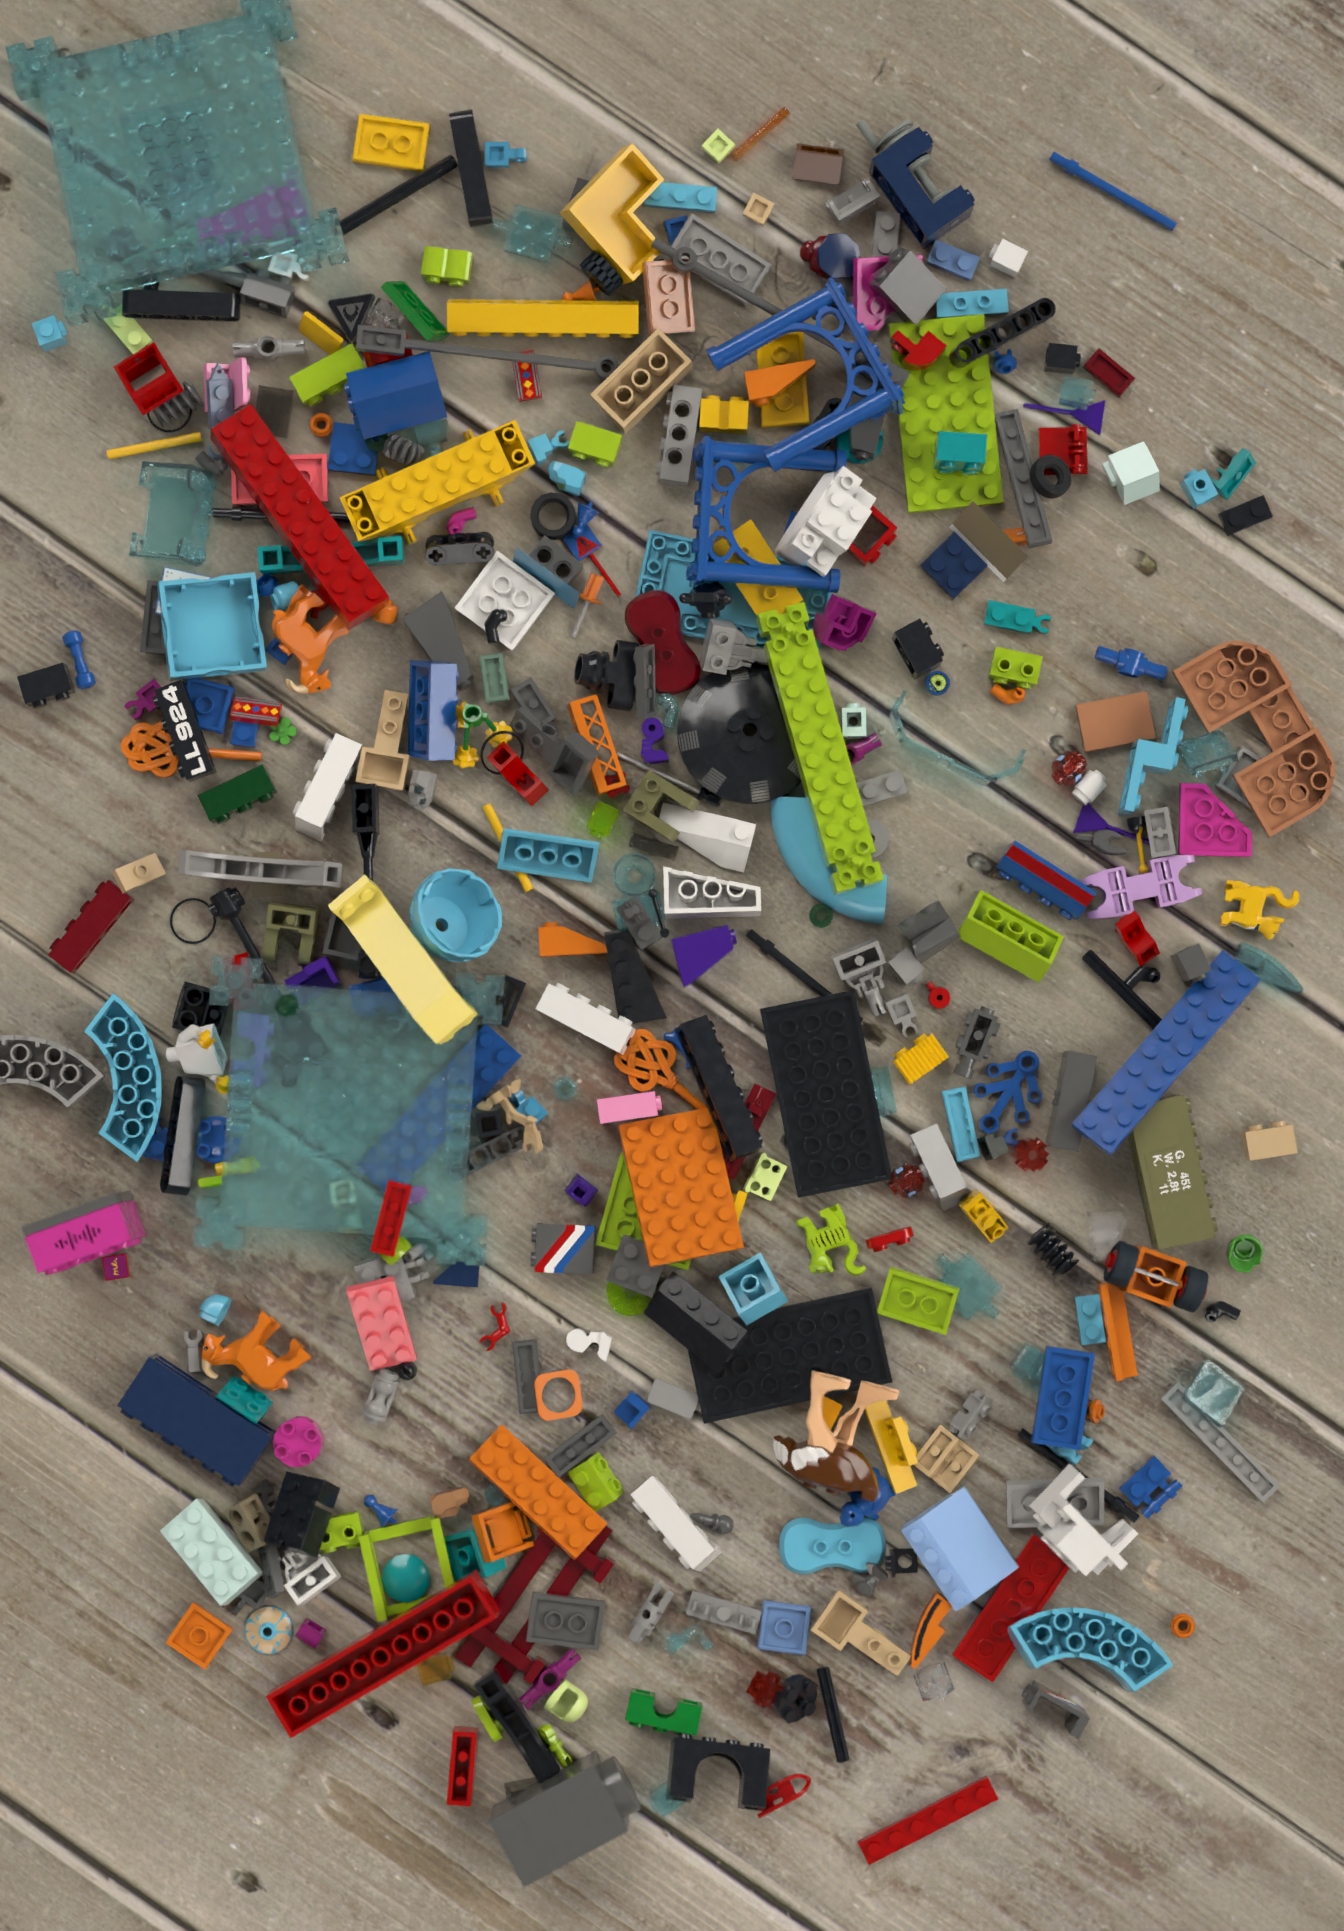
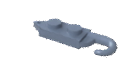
[206,364,234,461]

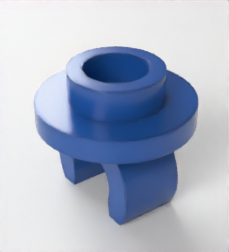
[993,349,1017,374]

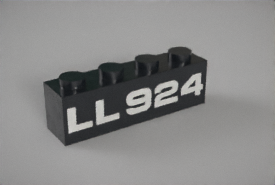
[153,680,217,782]

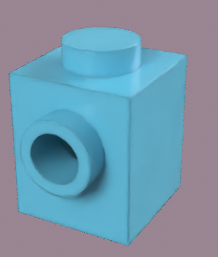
[32,315,68,352]
[1180,469,1218,509]

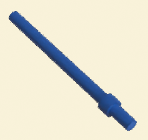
[1049,152,1177,231]

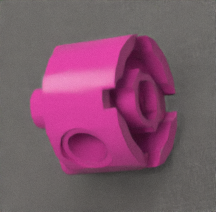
[273,1416,324,1467]

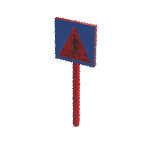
[563,524,621,597]

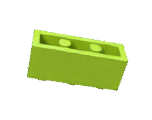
[289,343,366,407]

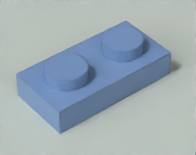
[926,240,980,281]

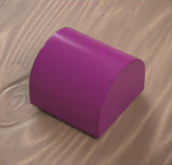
[295,1618,327,1649]

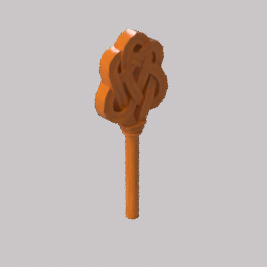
[120,721,263,778]
[614,1029,707,1110]

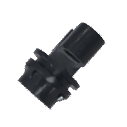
[574,640,640,712]

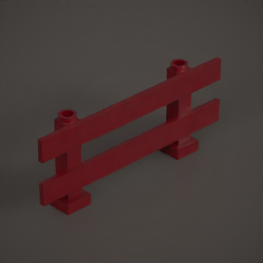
[455,1525,615,1684]

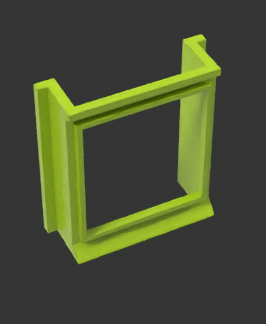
[358,1515,454,1622]

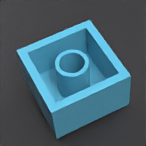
[719,1252,788,1325]

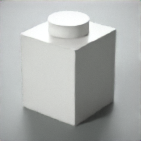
[989,239,1028,278]

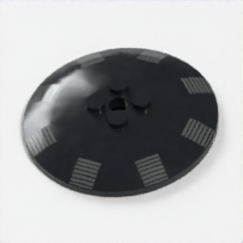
[677,663,802,804]

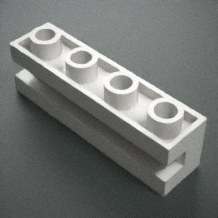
[535,982,636,1055]

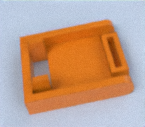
[471,1501,534,1563]

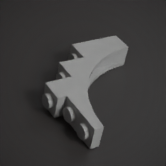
[178,850,342,888]

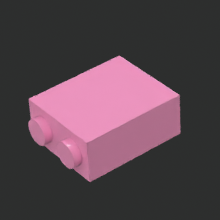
[597,1091,662,1124]

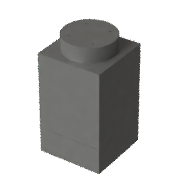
[489,1751,641,1887]

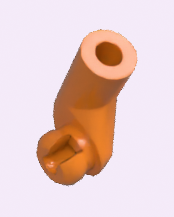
[989,683,1025,705]

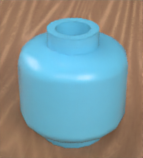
[270,581,299,611]

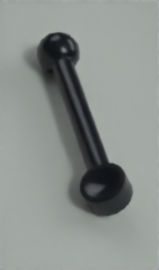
[648,889,669,938]

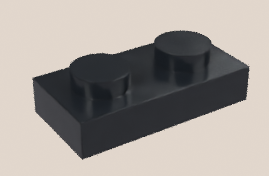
[1218,495,1273,536]

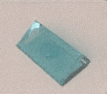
[871,1066,897,1117]

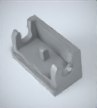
[825,178,880,226]
[1144,806,1178,858]

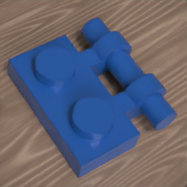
[1119,1455,1183,1519]

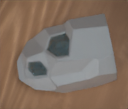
[408,769,438,810]

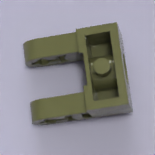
[623,770,700,843]
[263,901,320,967]

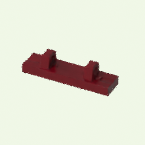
[722,1083,776,1180]

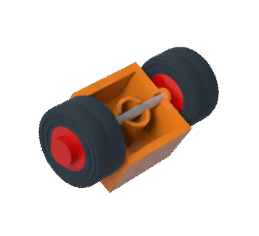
[1104,1241,1208,1312]

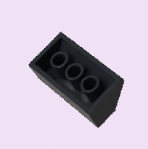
[644,1271,749,1374]

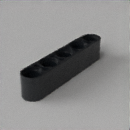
[449,109,493,227]
[122,290,240,322]
[949,298,1056,368]
[160,1076,205,1196]

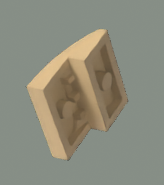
[913,1424,981,1494]

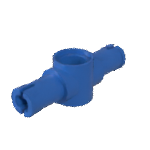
[1094,646,1168,680]

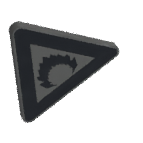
[328,293,375,343]

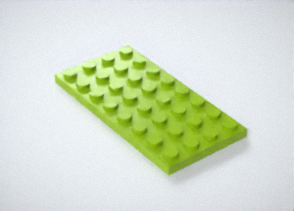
[889,314,1004,514]

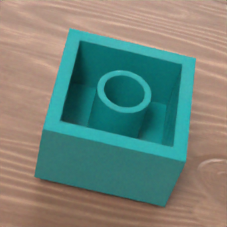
[933,431,987,475]

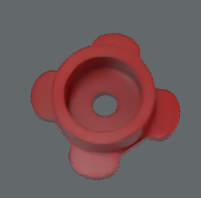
[604,771,630,798]

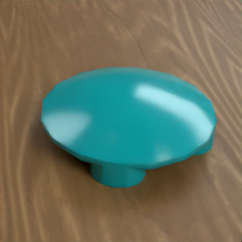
[382,1554,430,1602]

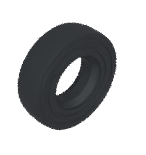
[1030,455,1072,499]

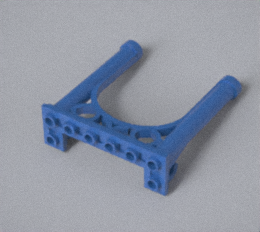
[706,277,905,473]
[686,436,847,593]

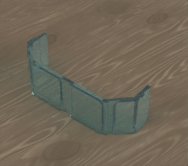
[889,690,1026,786]

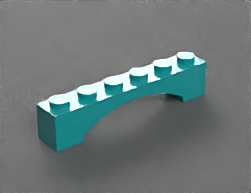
[257,536,405,575]

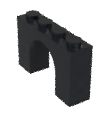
[666,1734,771,1811]

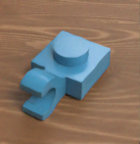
[485,142,527,168]
[507,1089,548,1125]

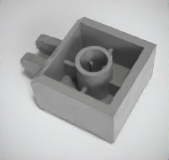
[354,1255,430,1302]

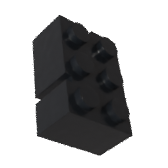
[263,1471,340,1558]

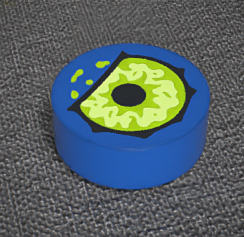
[925,671,950,696]

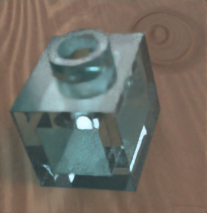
[1058,376,1096,410]
[649,1781,687,1817]

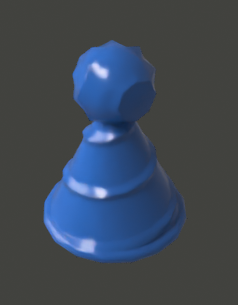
[571,501,599,538]
[364,1495,398,1528]

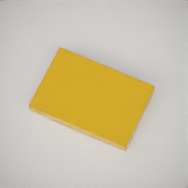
[352,114,430,172]

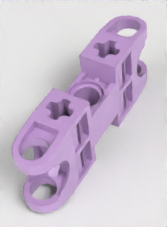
[1079,855,1202,919]

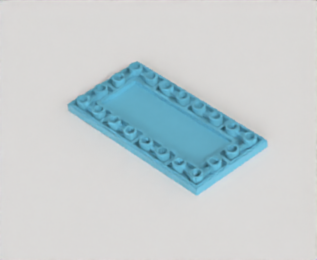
[636,530,835,651]

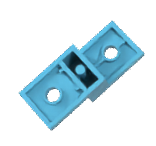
[1118,697,1188,816]

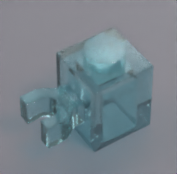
[414,419,451,456]

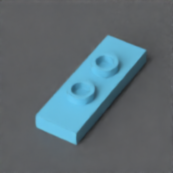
[936,289,1009,319]
[941,1086,980,1162]

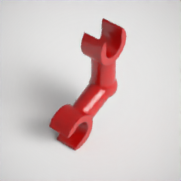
[479,1302,510,1351]

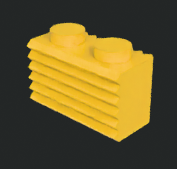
[892,1033,949,1085]

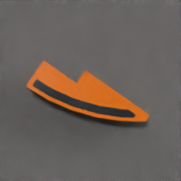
[910,1590,952,1669]

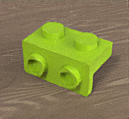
[567,1452,624,1512]

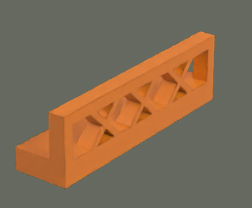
[567,694,627,796]
[1096,1282,1138,1381]

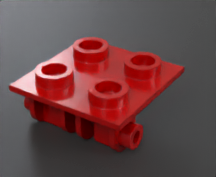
[1039,424,1088,475]

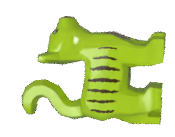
[796,1203,866,1276]

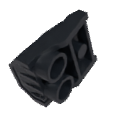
[171,981,232,1037]

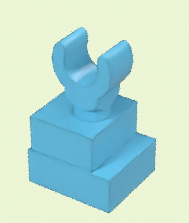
[527,430,570,466]

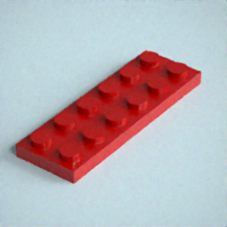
[952,1533,1070,1683]

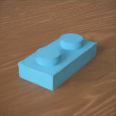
[1074,1294,1106,1345]

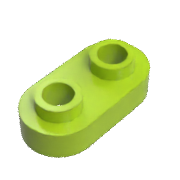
[471,1695,505,1742]

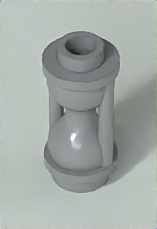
[362,1369,399,1425]

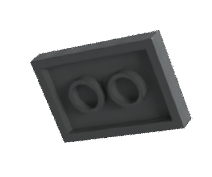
[526,1592,605,1650]

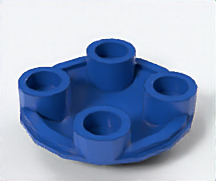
[196,1116,241,1163]

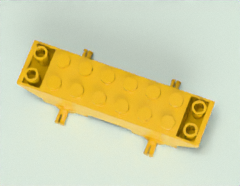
[339,420,535,545]

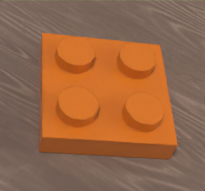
[165,1601,234,1670]

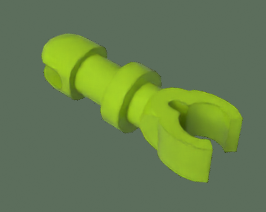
[538,1724,572,1768]

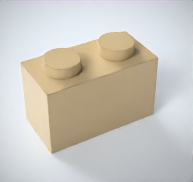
[1241,1120,1298,1161]

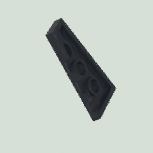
[604,928,667,1024]

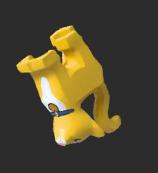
[1219,880,1300,940]

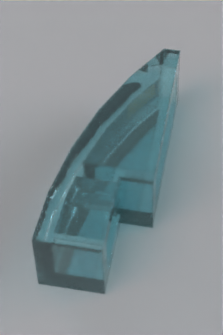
[1234,942,1303,994]

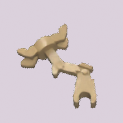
[476,1078,543,1153]

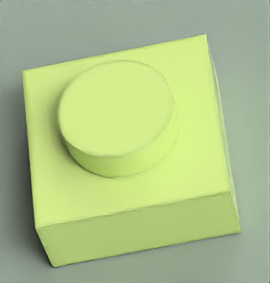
[702,129,735,164]

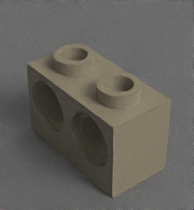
[224,1493,270,1553]

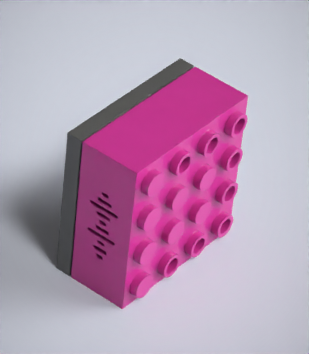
[21,1191,146,1276]

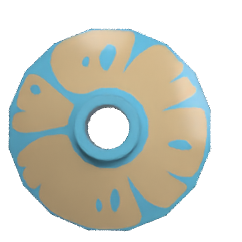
[245,1606,293,1655]

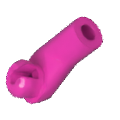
[447,507,477,534]

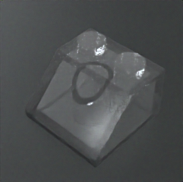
[1087,1210,1127,1262]

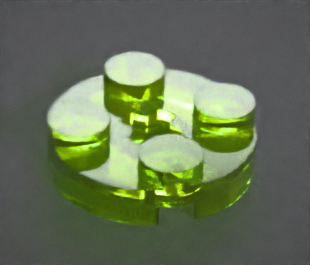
[606,1282,655,1316]

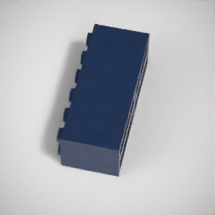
[117,1353,276,1487]

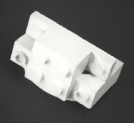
[775,466,877,577]
[1029,1463,1138,1576]

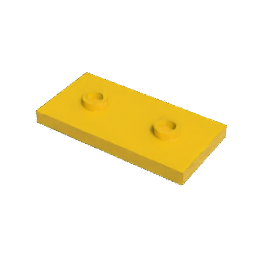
[712,519,804,616]

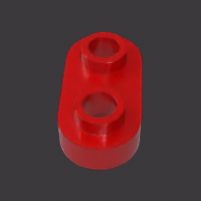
[865,1226,914,1252]

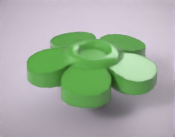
[270,717,297,745]

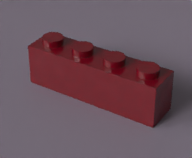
[48,880,134,974]

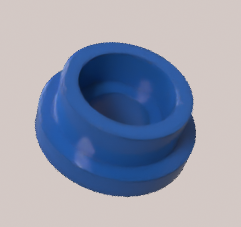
[256,574,278,596]

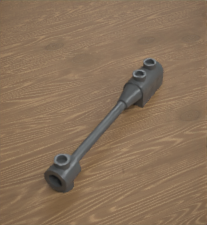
[106,226,295,318]

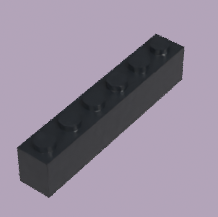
[675,1015,762,1162]

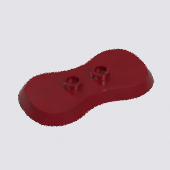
[625,590,700,696]

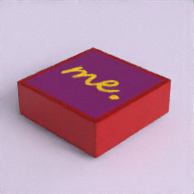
[102,1253,130,1281]

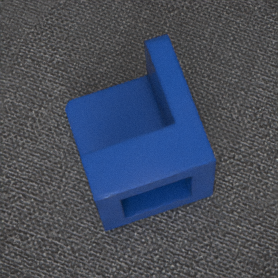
[614,1390,650,1429]

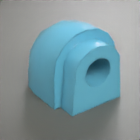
[198,1294,231,1327]

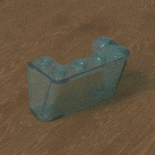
[129,461,216,567]

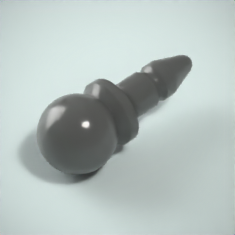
[690,1513,734,1535]

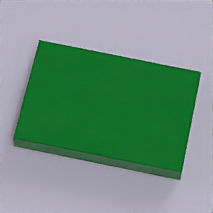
[381,281,450,341]

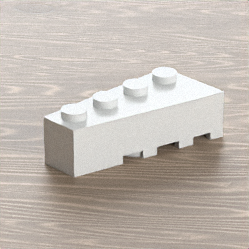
[293,733,362,842]
[631,1476,722,1571]

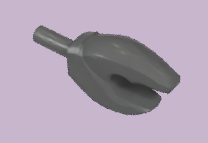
[1076,829,1128,855]

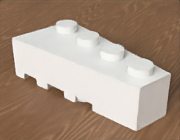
[663,866,761,919]

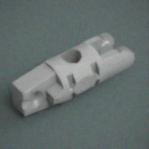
[628,1582,674,1643]

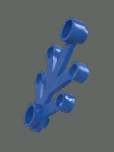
[973,1051,1042,1133]

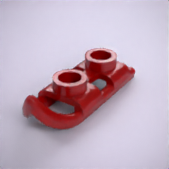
[757,1774,811,1819]

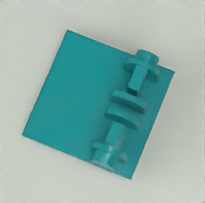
[216,1376,273,1424]

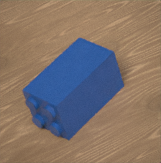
[344,351,447,439]

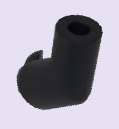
[484,609,507,644]
[1204,1301,1241,1322]

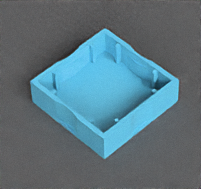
[157,572,267,681]

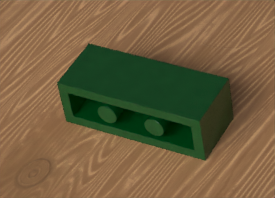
[197,764,277,825]

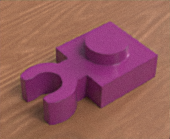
[124,679,161,720]

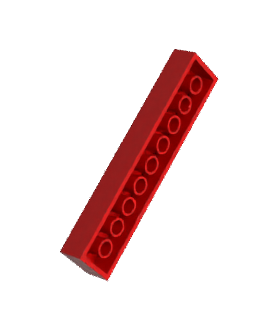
[210,404,389,631]
[266,1570,501,1739]

